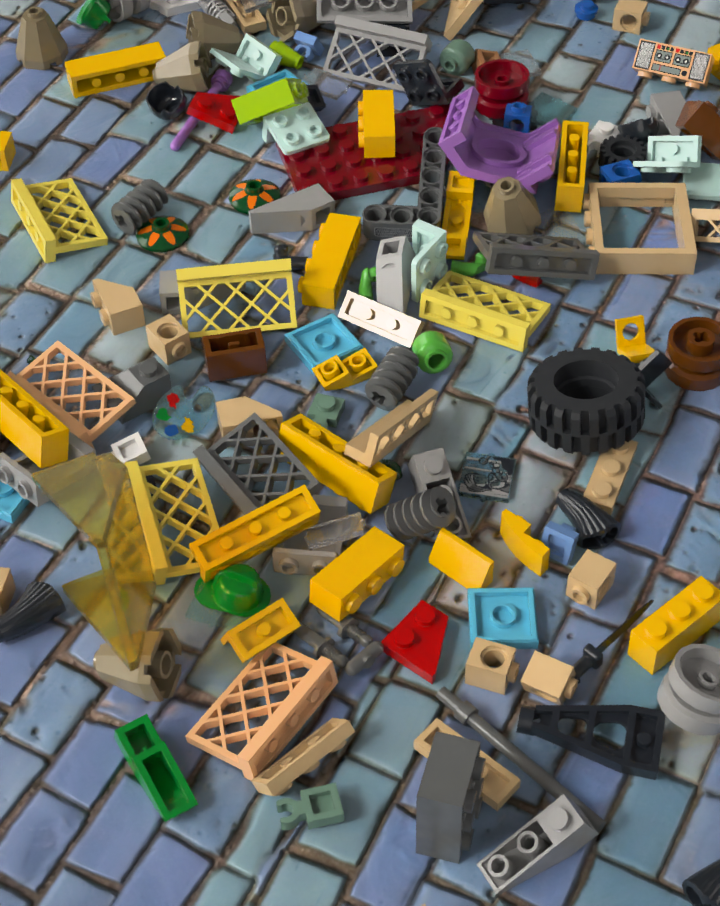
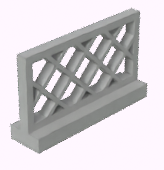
[322,14,433,94]

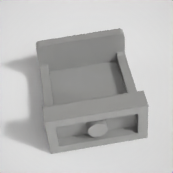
[0,431,97,507]
[272,495,348,576]

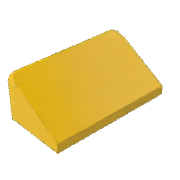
[429,528,494,589]

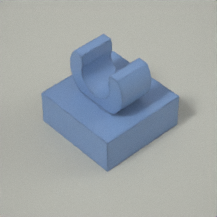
[293,30,325,62]
[541,521,579,566]

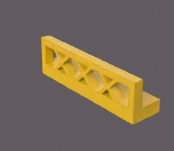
[189,484,321,583]

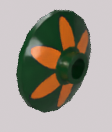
[229,179,281,214]
[136,215,189,253]

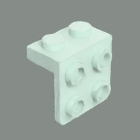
[210,33,282,82]
[262,102,330,155]
[633,135,702,173]
[682,162,720,202]
[411,219,448,303]

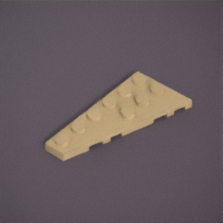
[443,0,483,41]

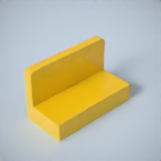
[220,597,301,663]

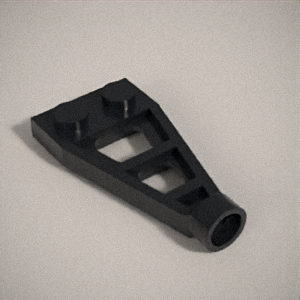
[516,705,666,780]

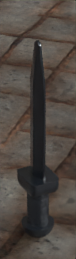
[573,600,654,684]

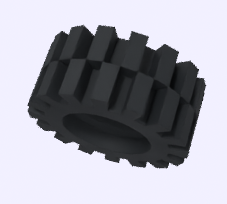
[598,134,647,173]

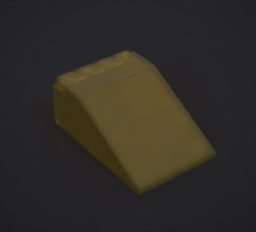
[31,452,157,671]

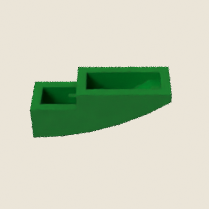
[114,714,198,823]

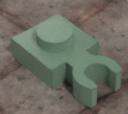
[307,393,345,430]
[276,782,344,830]

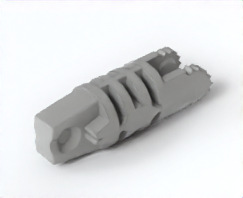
[198,0,239,29]

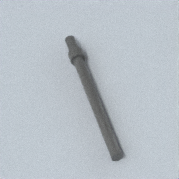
[436,686,606,833]

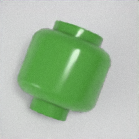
[412,331,453,374]

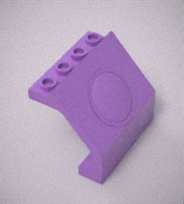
[438,86,562,194]

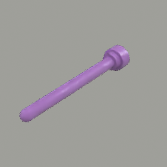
[170,69,233,151]

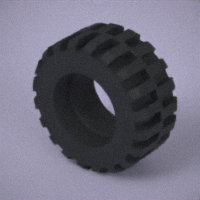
[527,347,645,455]

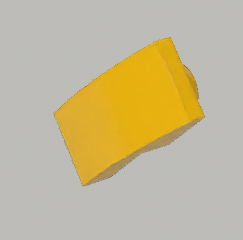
[312,348,378,391]
[500,509,550,577]

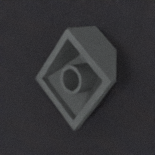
[92,357,172,424]

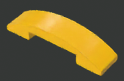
[442,171,475,260]

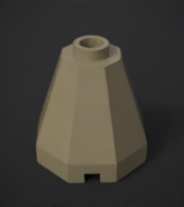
[266,0,322,42]
[15,7,68,70]
[186,11,243,60]
[152,41,213,93]
[483,177,542,235]
[93,628,182,702]

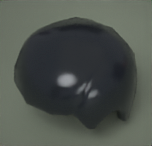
[146,81,187,120]
[618,116,660,144]

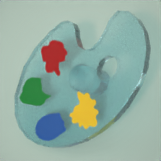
[152,385,215,440]

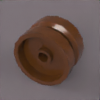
[664,317,720,391]

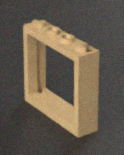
[582,182,697,275]

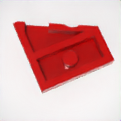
[186,92,240,134]
[381,600,449,684]

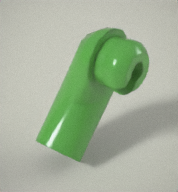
[450,252,487,277]
[359,267,376,300]

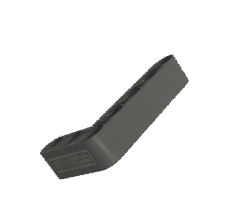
[362,127,447,242]

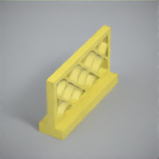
[11,178,108,263]
[176,258,297,339]
[419,270,551,353]
[122,458,219,586]

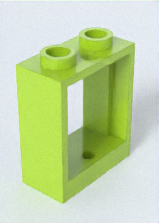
[231,78,309,125]

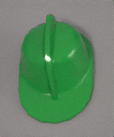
[76,0,111,30]
[194,564,271,617]

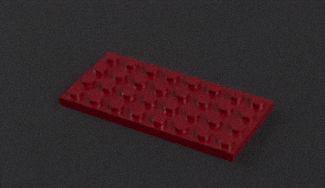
[275,103,451,200]

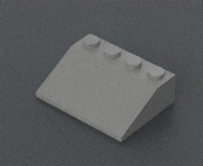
[316,0,413,24]

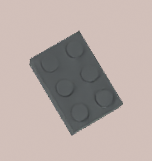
[416,731,486,864]

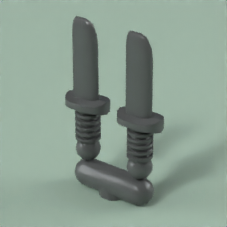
[294,607,384,676]

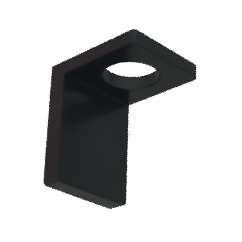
[638,349,672,409]

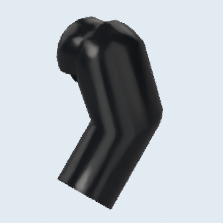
[273,244,309,270]

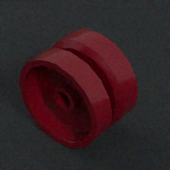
[474,59,530,119]

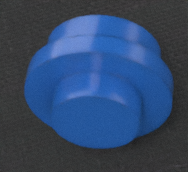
[575,0,598,21]

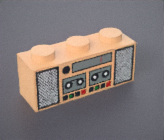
[632,38,715,90]

